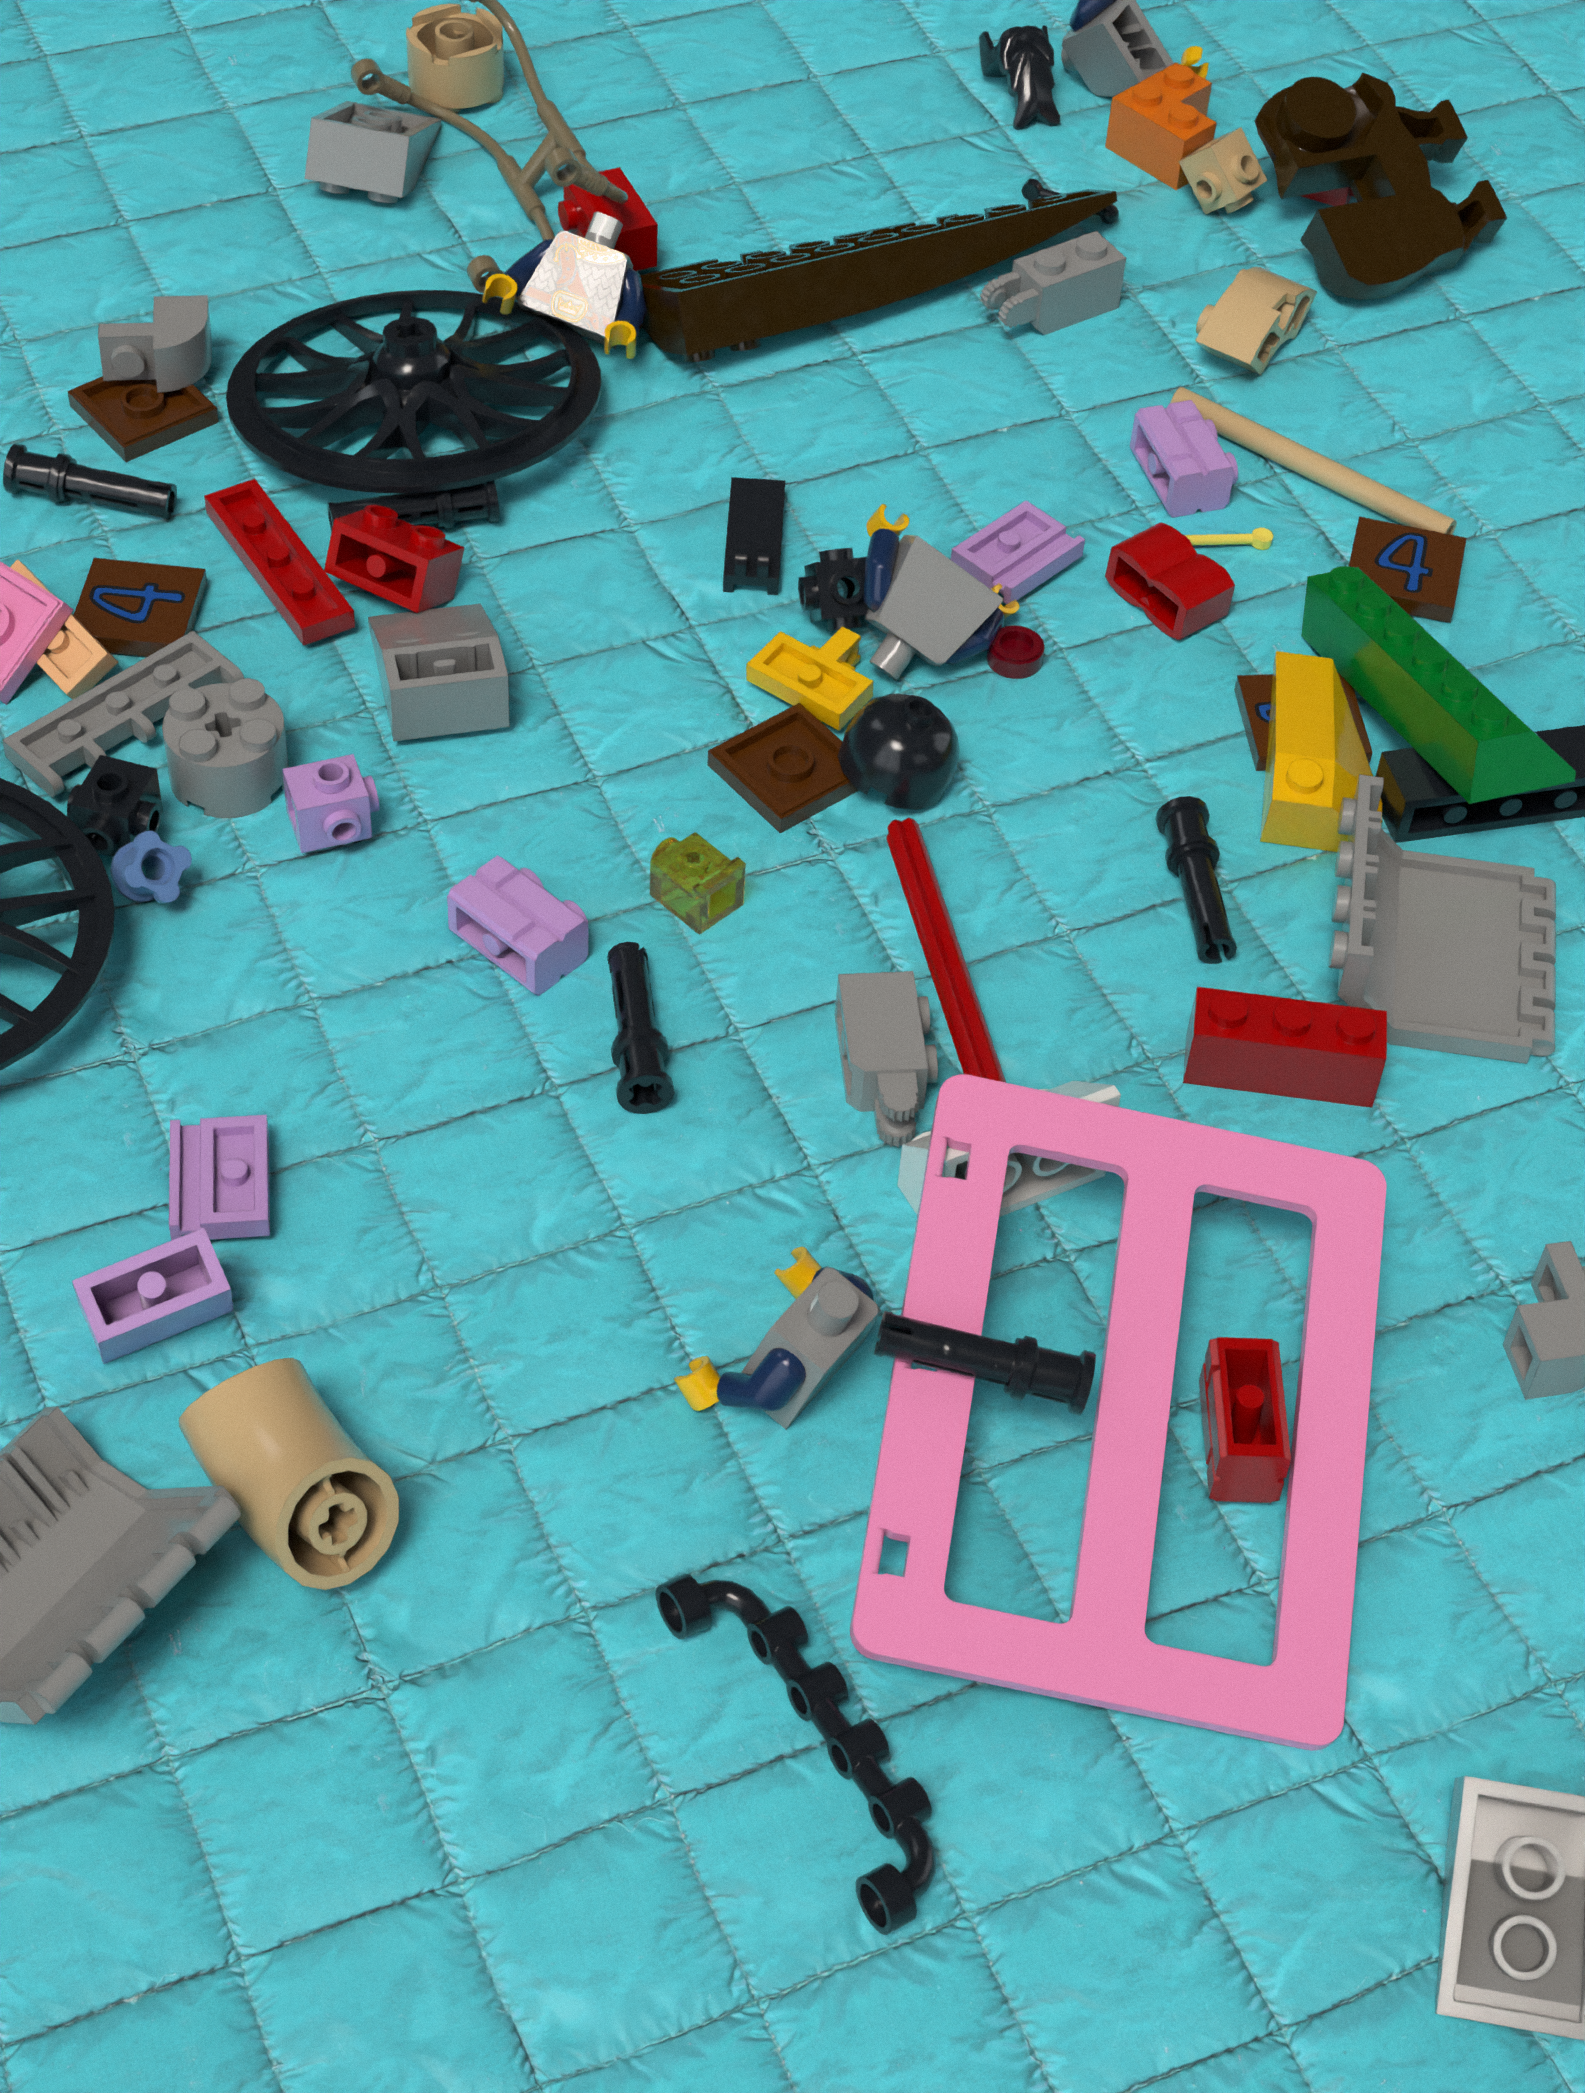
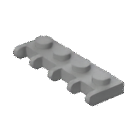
[2,631,244,797]

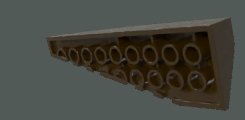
[640,189,1117,362]

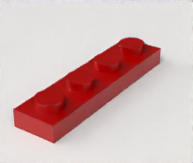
[204,479,355,646]

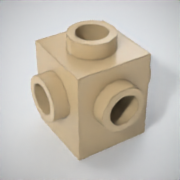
[1179,127,1268,215]

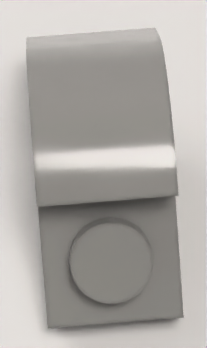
[98,295,212,393]
[1503,1241,1585,1400]

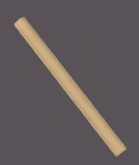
[1170,387,1457,535]

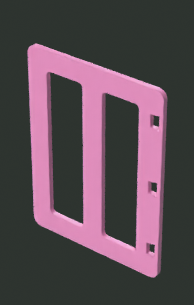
[850,1074,1387,1751]

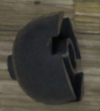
[838,694,960,810]

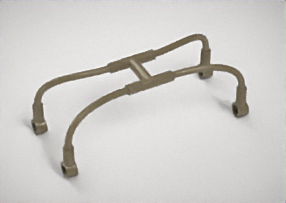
[351,0,628,301]

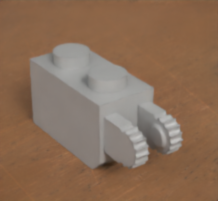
[980,231,1126,335]
[834,971,938,1148]

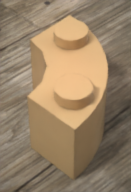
[1195,266,1317,375]

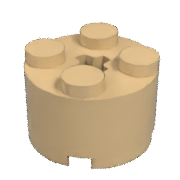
[406,4,504,114]

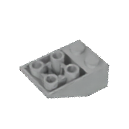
[368,603,510,741]

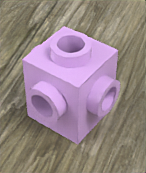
[282,754,379,853]

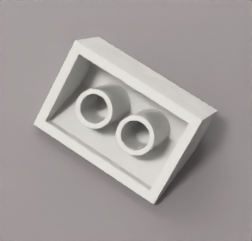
[897,1081,1121,1217]

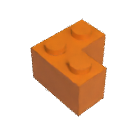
[1105,62,1217,191]

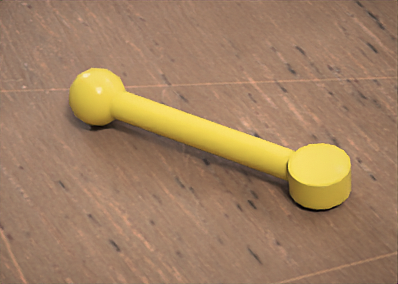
[1185,527,1273,550]

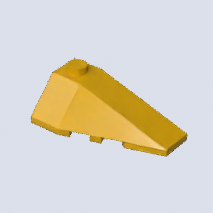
[1260,651,1383,852]

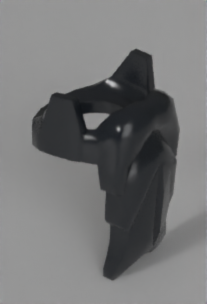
[979,25,1060,130]

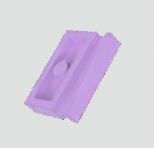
[951,500,1085,604]
[169,1115,270,1240]

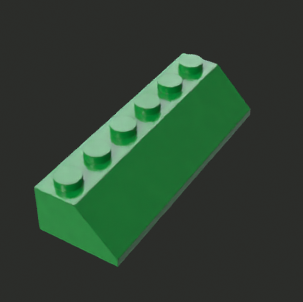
[1301,566,1576,804]

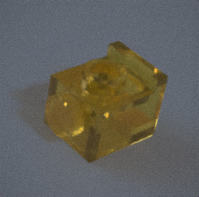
[650,832,746,935]

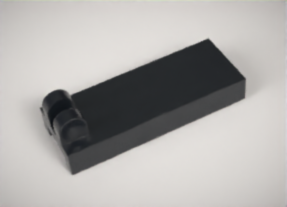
[723,477,785,595]

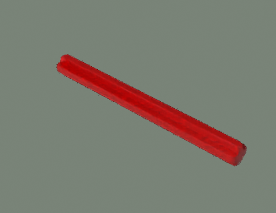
[886,818,1006,1083]

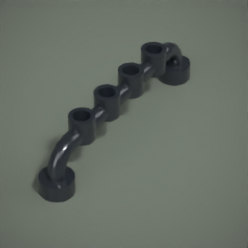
[656,1573,936,1935]

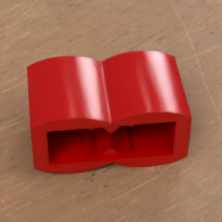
[1105,523,1235,640]

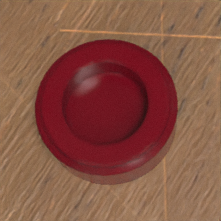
[986,625,1045,679]

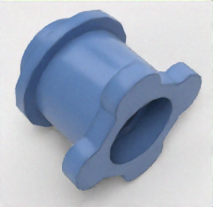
[110,831,192,903]

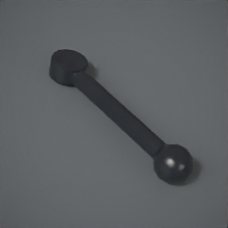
[1021,179,1119,224]

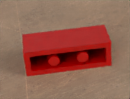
[1183,987,1387,1108]

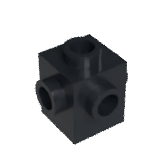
[798,548,869,631]
[67,755,163,856]

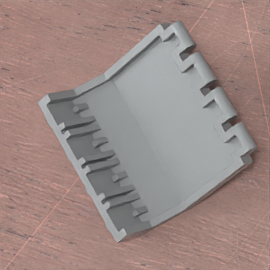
[1329,774,1556,1064]
[0,1406,241,1725]

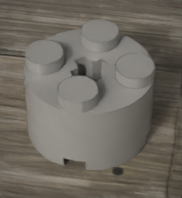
[162,678,289,818]

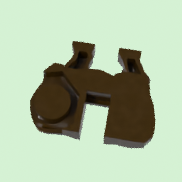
[1255,73,1507,299]

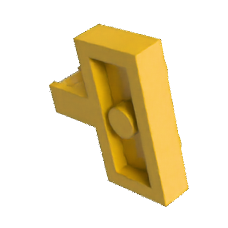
[746,626,873,731]

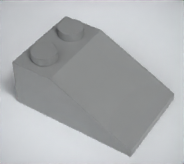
[305,101,441,203]
[1435,1776,1585,2040]

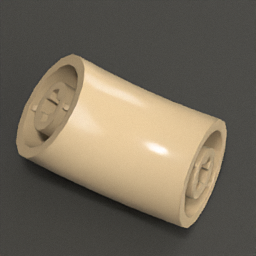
[179,1358,399,1590]

